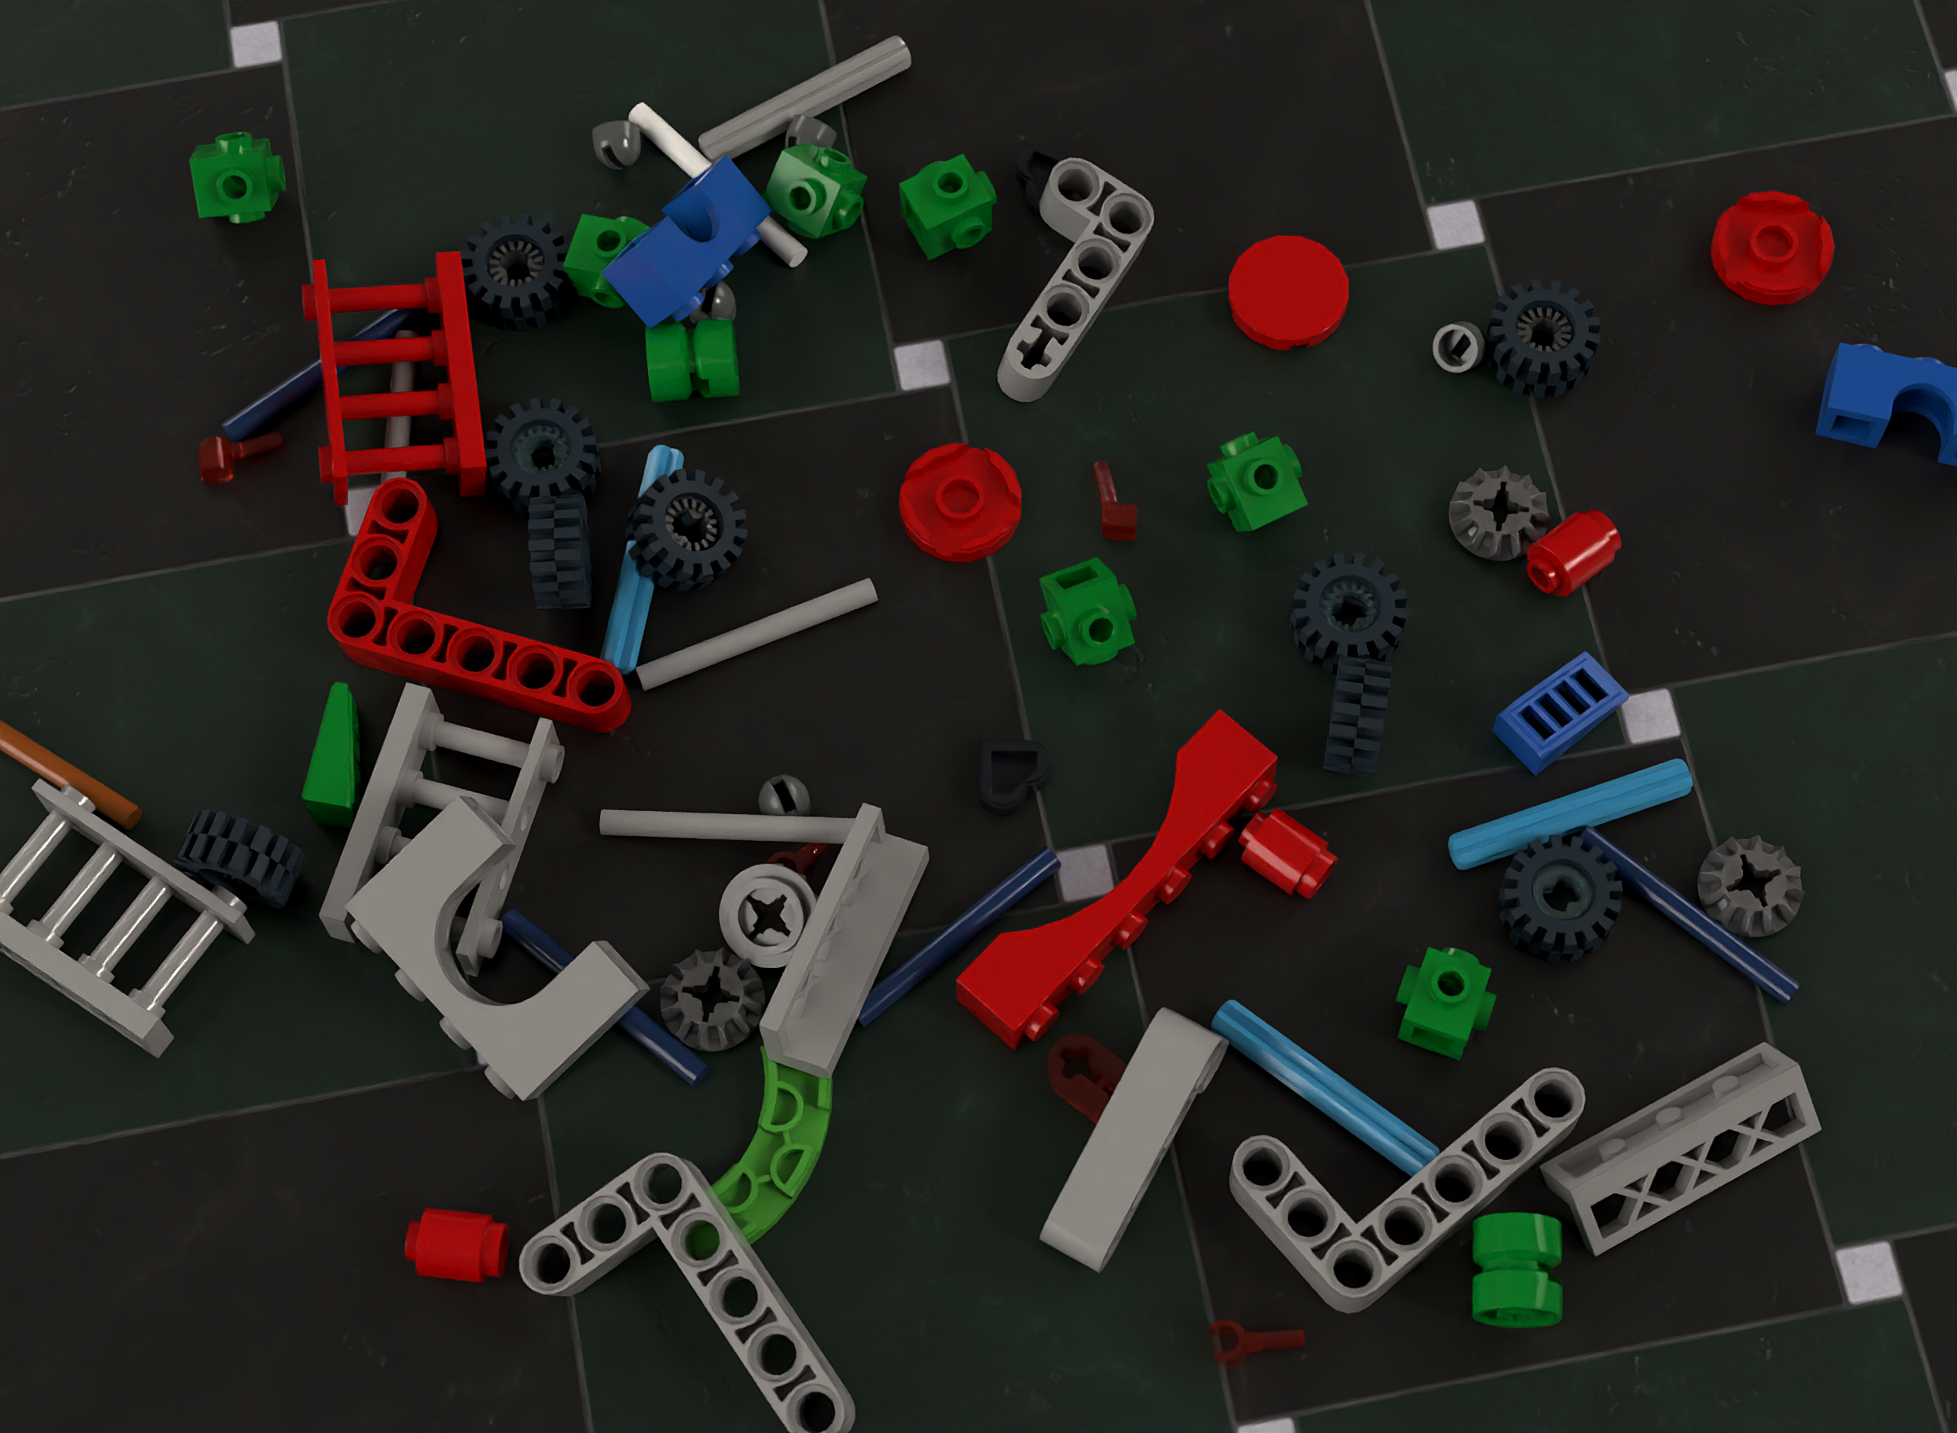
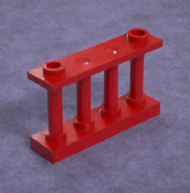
[302,251,487,506]

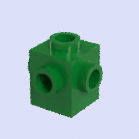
[189,132,286,223]
[762,142,868,239]
[899,154,997,260]
[563,214,650,308]
[1206,431,1308,532]
[1039,557,1137,666]
[1396,947,1497,1061]

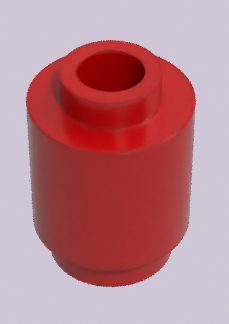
[1527,509,1621,597]
[1238,808,1338,900]
[405,1208,509,1283]

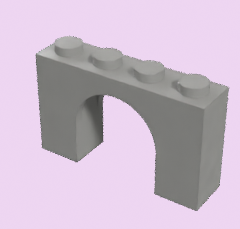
[344,796,651,1101]

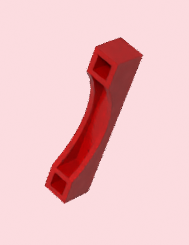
[956,709,1278,1051]

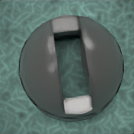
[785,115,837,149]
[592,121,641,170]
[689,281,736,325]
[1433,321,1487,373]
[758,774,811,817]

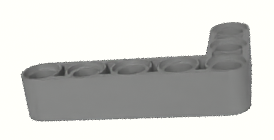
[1229,1068,1586,1313]
[519,1153,855,1433]

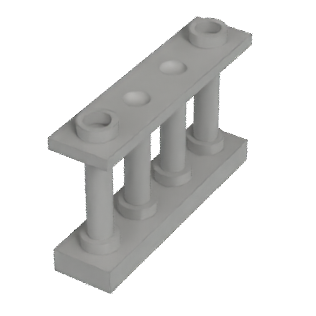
[319,682,565,977]
[0,778,255,1058]

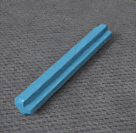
[600,445,684,676]
[1448,758,1693,870]
[1211,999,1440,1177]

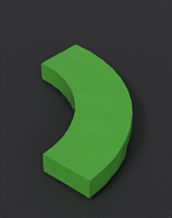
[691,1046,833,1260]

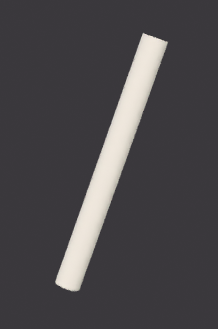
[628,103,807,268]

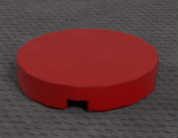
[1710,191,1835,306]
[1228,236,1348,350]
[899,443,1022,562]

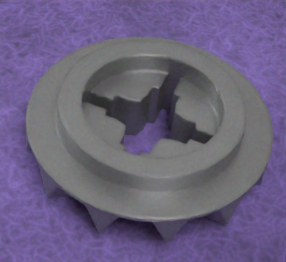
[1449,465,1550,561]
[1697,835,1805,937]
[719,863,819,968]
[660,947,765,1051]

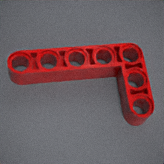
[327,477,632,733]

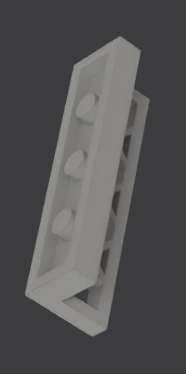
[759,803,930,1080]
[1539,1042,1822,1257]

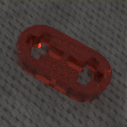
[1047,1034,1128,1124]

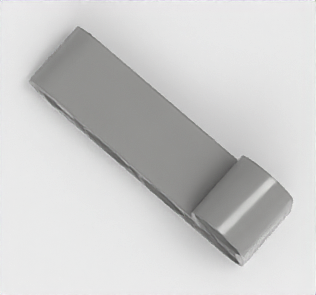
[997,158,1154,402]
[1040,1007,1229,1273]

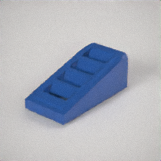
[1492,651,1630,776]

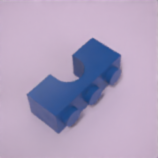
[601,155,773,329]
[1815,343,1957,466]

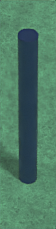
[221,308,427,444]
[1579,825,1801,1005]
[856,847,1061,1028]
[500,908,710,1087]

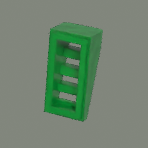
[301,682,362,828]

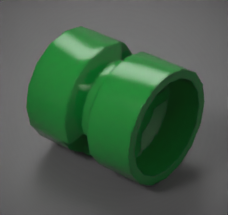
[645,317,739,403]
[1472,1212,1562,1328]

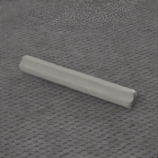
[698,36,911,164]

